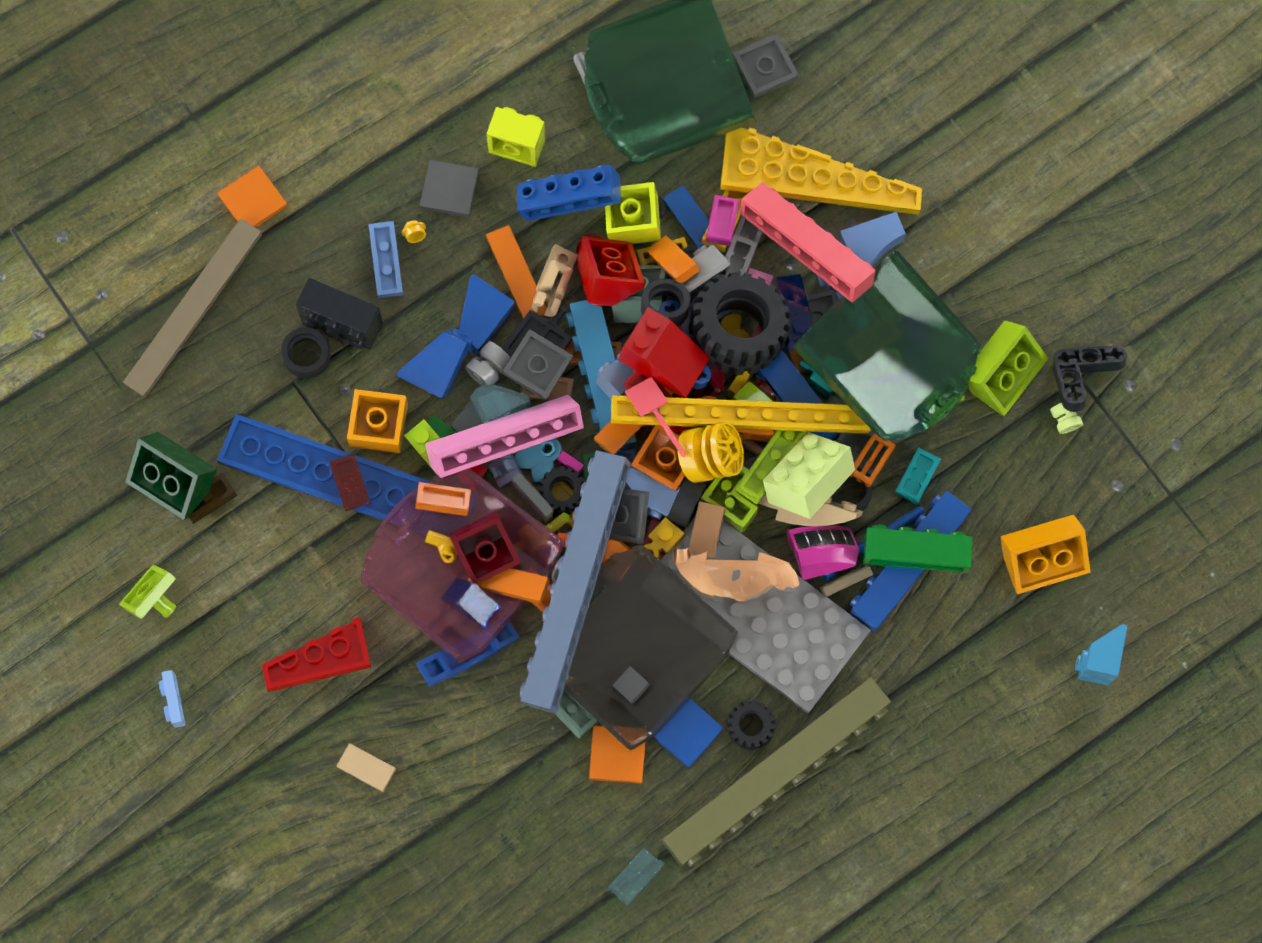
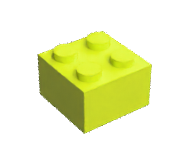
[487,107,545,167]
[605,182,661,244]

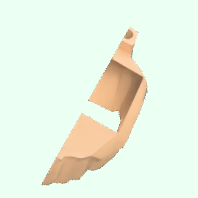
[673,548,799,602]

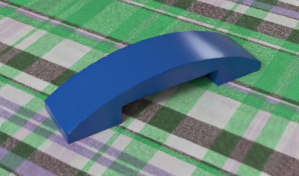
[416,615,520,686]

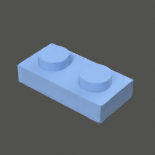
[159,670,186,728]

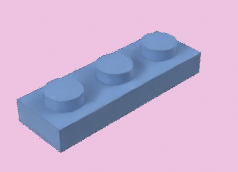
[368,221,403,299]

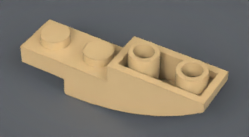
[758,493,863,526]

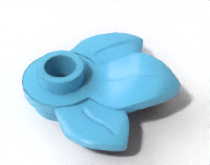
[514,438,562,483]

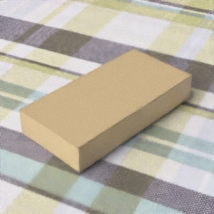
[336,743,396,792]

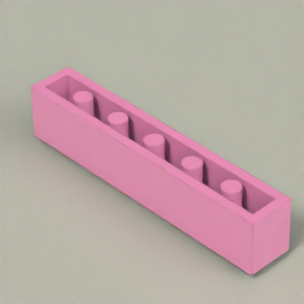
[425,395,584,478]

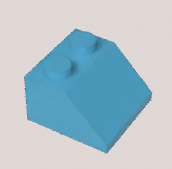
[1075,624,1128,686]

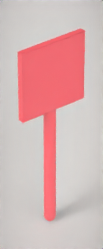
[625,377,686,457]

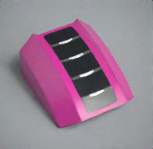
[787,525,859,580]

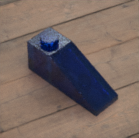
[776,274,815,350]

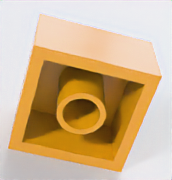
[347,389,408,453]

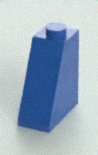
[459,274,515,357]
[396,328,473,398]

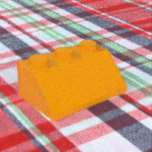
[1000,515,1091,594]

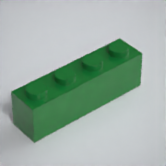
[863,525,972,573]

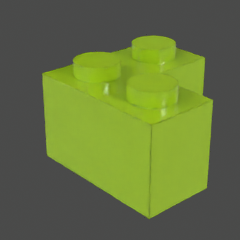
[700,466,758,534]

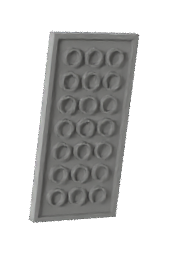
[641,516,871,714]

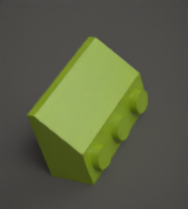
[960,320,1049,416]

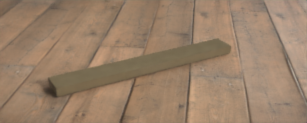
[123,218,262,398]

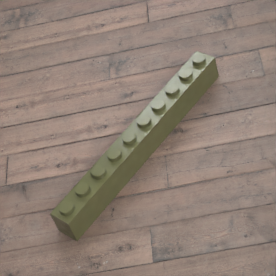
[662,677,891,868]

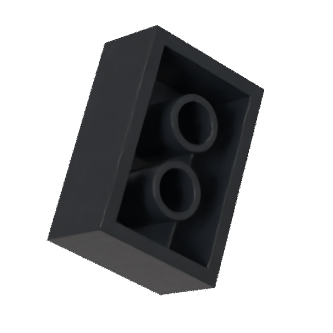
[296,278,383,349]

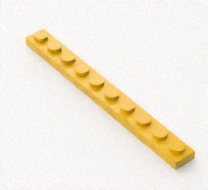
[611,395,870,434]

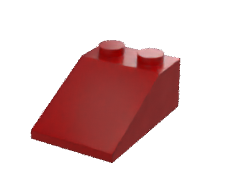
[618,307,709,398]

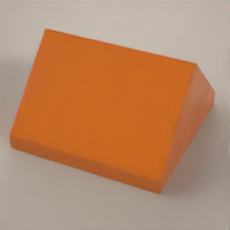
[631,425,687,492]

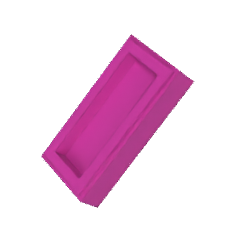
[705,195,739,246]

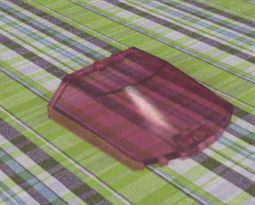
[360,468,564,663]

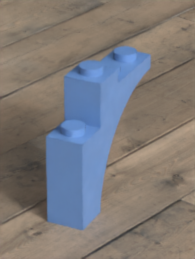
[817,212,906,335]

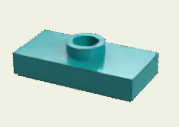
[895,447,941,505]

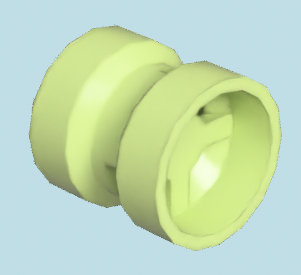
[1050,403,1083,434]

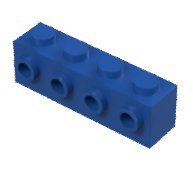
[517,165,621,221]

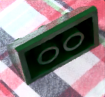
[125,432,217,520]

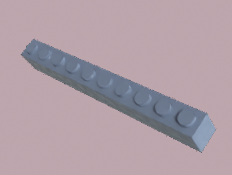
[520,450,631,714]

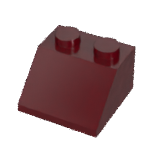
[449,511,521,586]

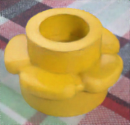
[402,220,426,243]

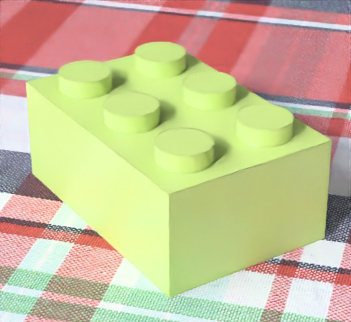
[763,432,855,519]

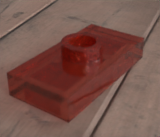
[329,454,370,511]

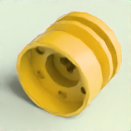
[678,422,744,483]

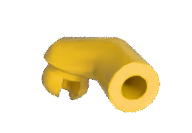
[425,530,457,563]

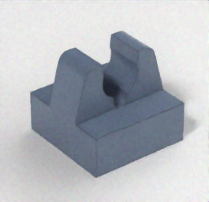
[488,453,524,489]

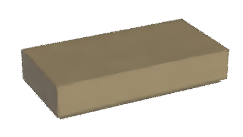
[818,566,873,597]

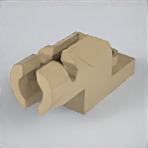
[532,244,578,317]

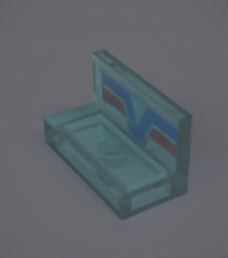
[608,848,664,907]

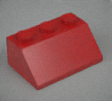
[576,236,645,306]

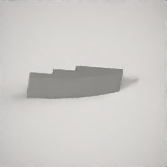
[725,216,763,278]

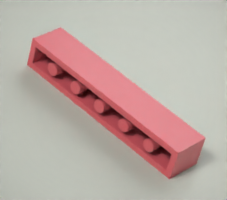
[740,182,876,303]

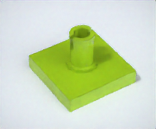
[119,565,176,619]

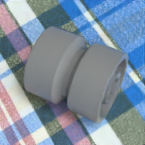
[465,341,511,390]

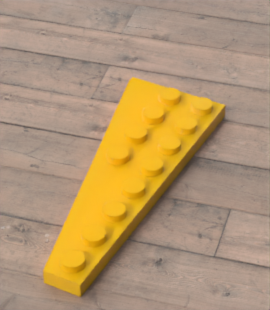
[720,121,922,215]

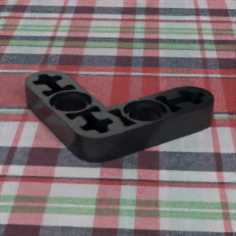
[1053,345,1127,412]

